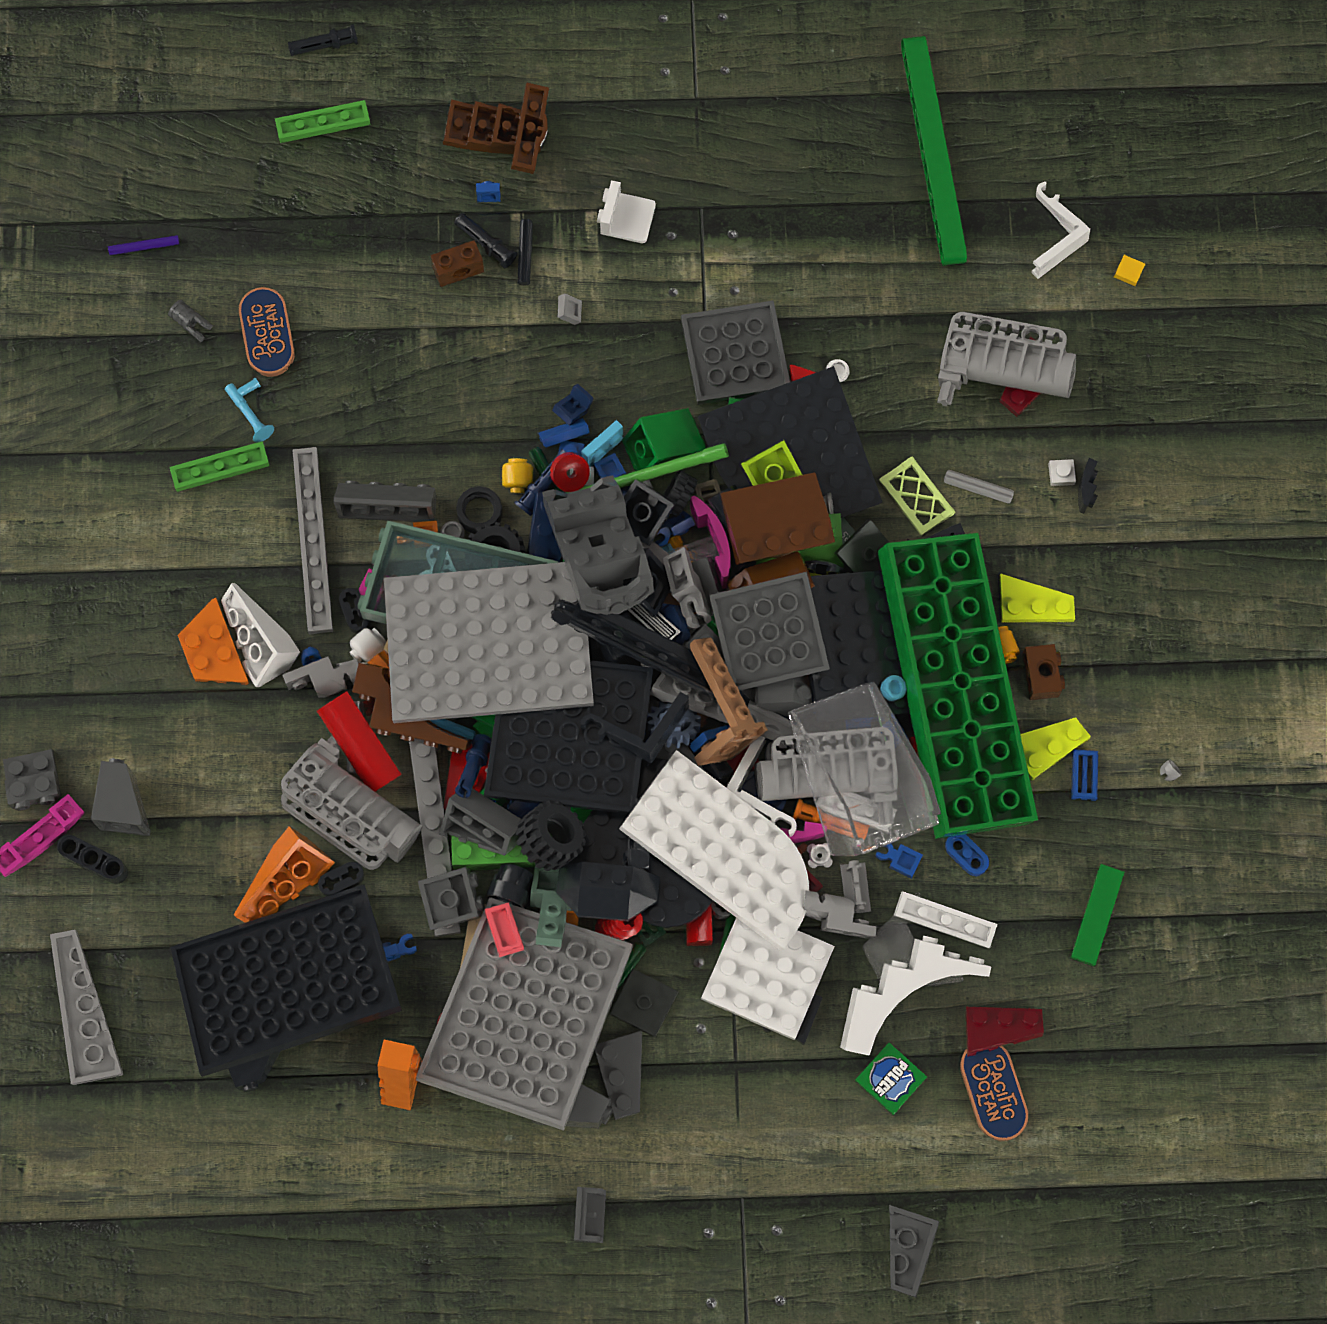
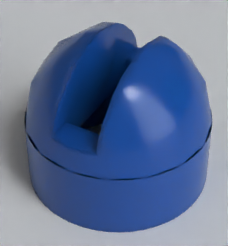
[301,647,322,666]

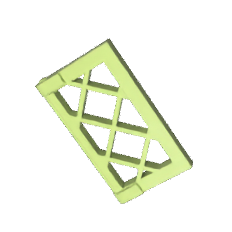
[879,456,955,536]

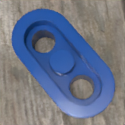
[945,834,989,876]

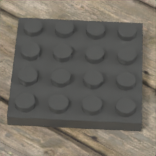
[681,300,790,405]
[709,572,830,690]

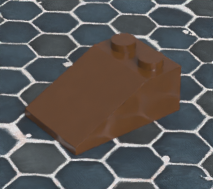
[727,551,815,590]

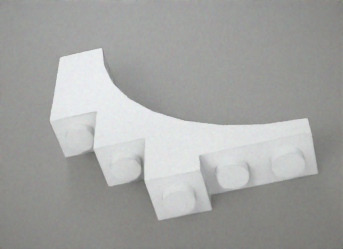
[840,936,991,1055]

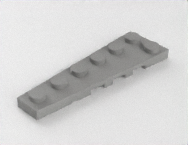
[650,673,802,747]
[50,930,123,1085]

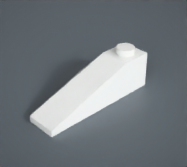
[221,583,300,687]

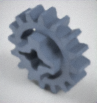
[647,701,701,748]

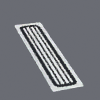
[628,604,680,640]

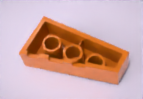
[377,1040,422,1110]

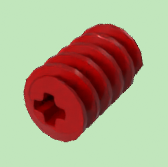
[595,913,643,941]

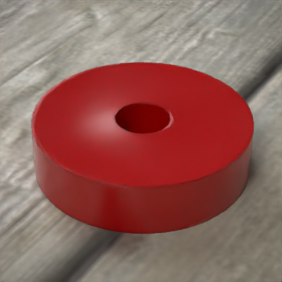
[550,452,590,492]

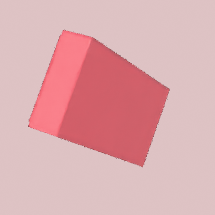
[485,902,524,957]

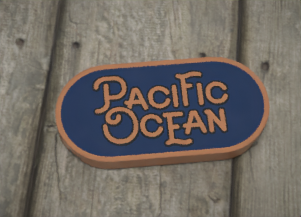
[239,287,295,377]
[960,1045,1028,1141]

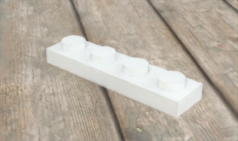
[894,892,997,948]

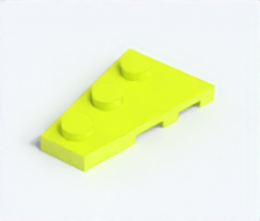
[999,574,1075,622]
[1020,717,1091,781]

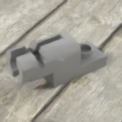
[663,547,711,629]
[282,657,358,698]
[804,891,877,939]

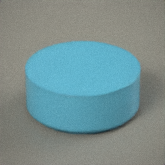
[880,675,907,701]

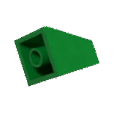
[622,408,706,471]

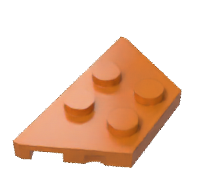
[178,598,249,685]

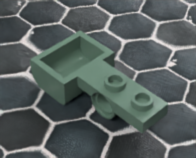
[530,867,572,947]

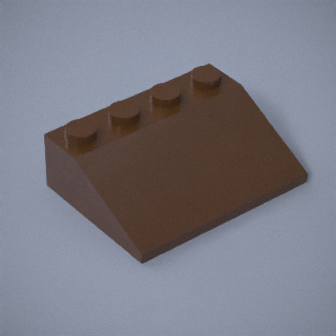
[720,472,835,565]

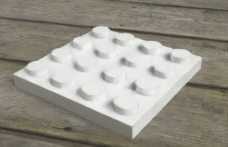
[701,918,834,1040]

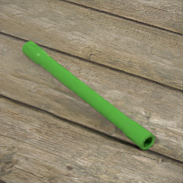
[565,443,729,493]

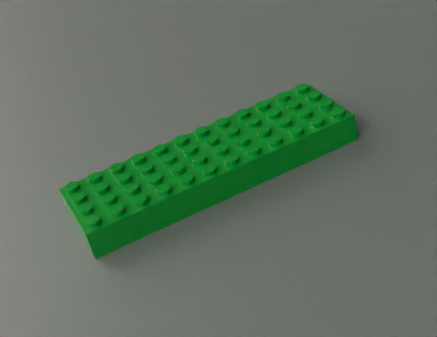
[878,533,1038,839]

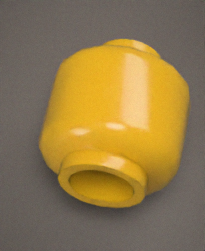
[502,458,533,493]

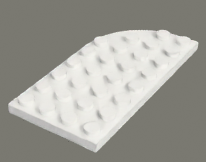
[619,750,809,951]

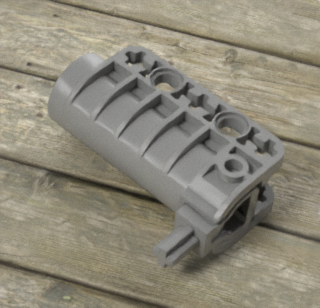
[937,312,1076,406]
[754,728,897,825]
[281,736,422,870]

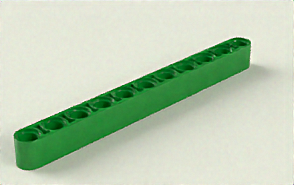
[901,36,967,266]

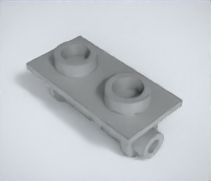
[840,860,871,913]

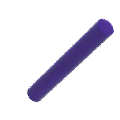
[108,235,180,255]

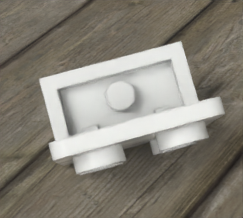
[597,180,656,243]

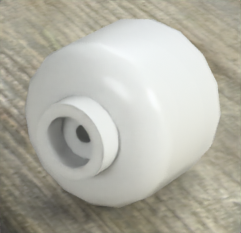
[350,628,386,663]

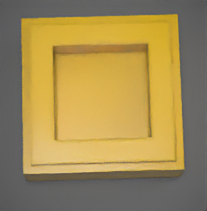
[1114,255,1145,286]

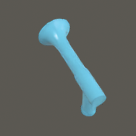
[225,378,274,443]

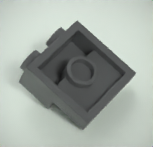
[3,749,62,811]
[418,867,485,930]

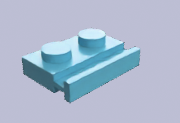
[581,420,623,466]

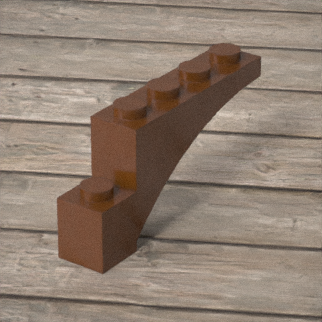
[352,662,472,753]

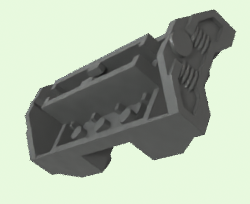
[542,475,654,615]

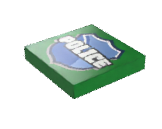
[855,1043,927,1115]

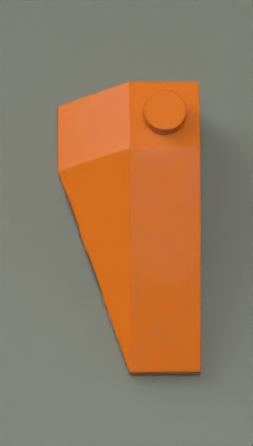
[234,826,335,923]

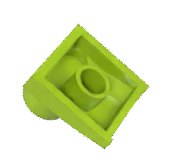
[741,440,802,486]

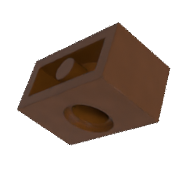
[430,240,484,287]
[1022,644,1065,700]

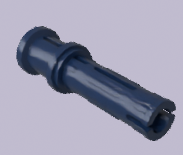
[514,449,566,516]
[455,734,492,798]

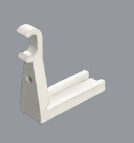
[1032,182,1090,279]
[726,736,797,837]

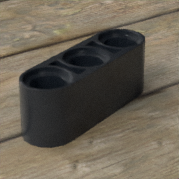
[57,835,128,884]

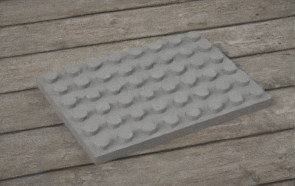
[384,562,594,723]
[416,897,633,1130]

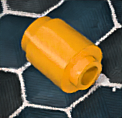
[998,626,1020,664]

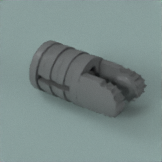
[168,300,213,342]

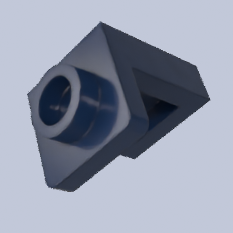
[552,384,594,426]

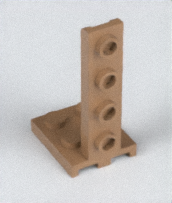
[690,637,768,766]

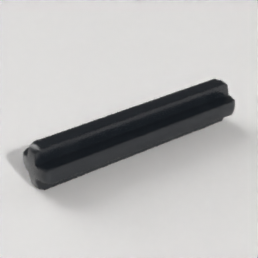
[518,219,533,285]

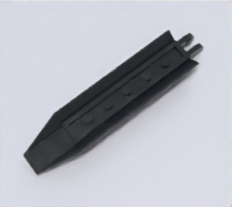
[551,599,750,708]

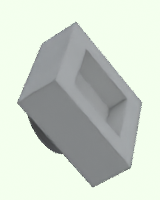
[558,294,582,325]

